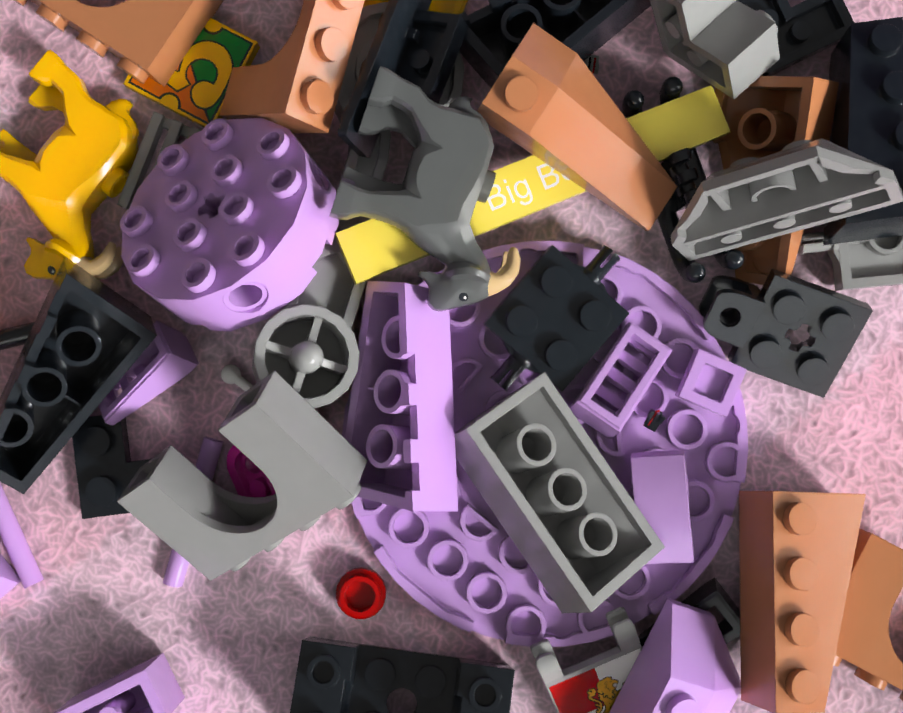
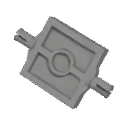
[798,231,903,291]

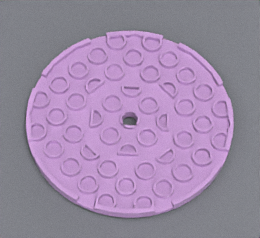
[342,241,748,647]

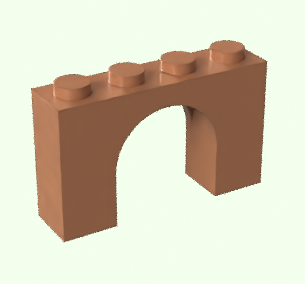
[13,0,224,87]
[220,0,365,134]
[834,529,903,700]

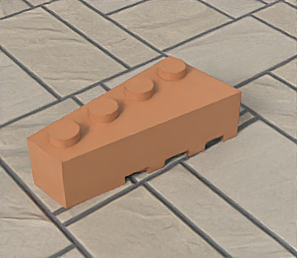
[739,491,866,713]

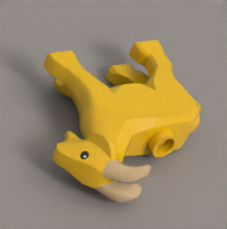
[0,50,140,280]

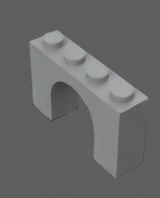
[117,371,368,581]

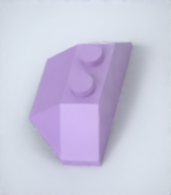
[609,598,741,713]

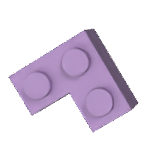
[54,653,185,713]

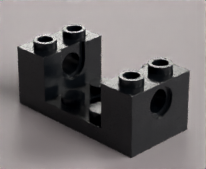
[290,637,515,713]

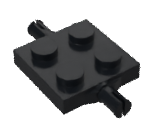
[483,245,629,392]

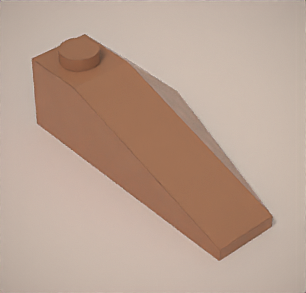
[477,23,677,231]
[713,76,839,285]

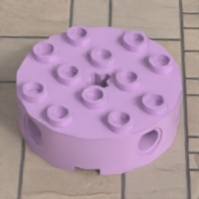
[120,118,339,332]

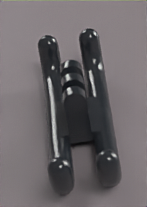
[622,77,744,283]

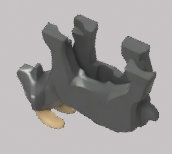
[329,66,521,312]

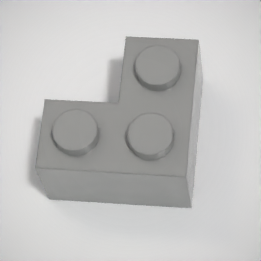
[650,0,780,99]

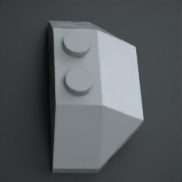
[671,138,903,261]

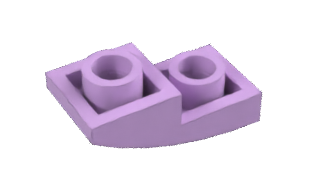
[631,450,694,564]

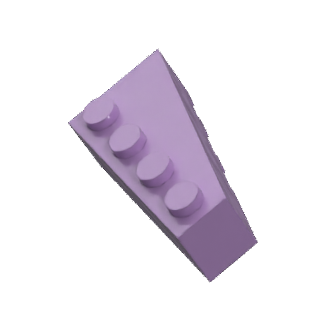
[345,281,458,512]

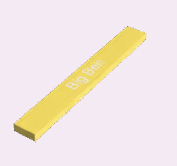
[335,85,731,285]

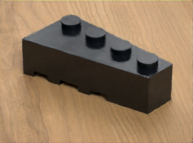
[459,0,651,88]

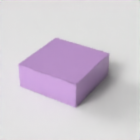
[675,349,747,417]

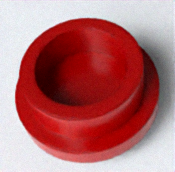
[336,567,386,619]

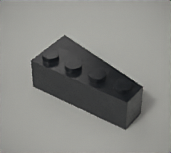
[823,17,903,246]
[0,257,157,494]

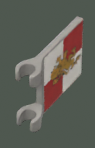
[530,607,642,713]

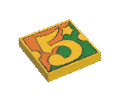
[123,18,260,128]

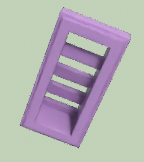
[99,320,199,426]
[570,321,672,438]

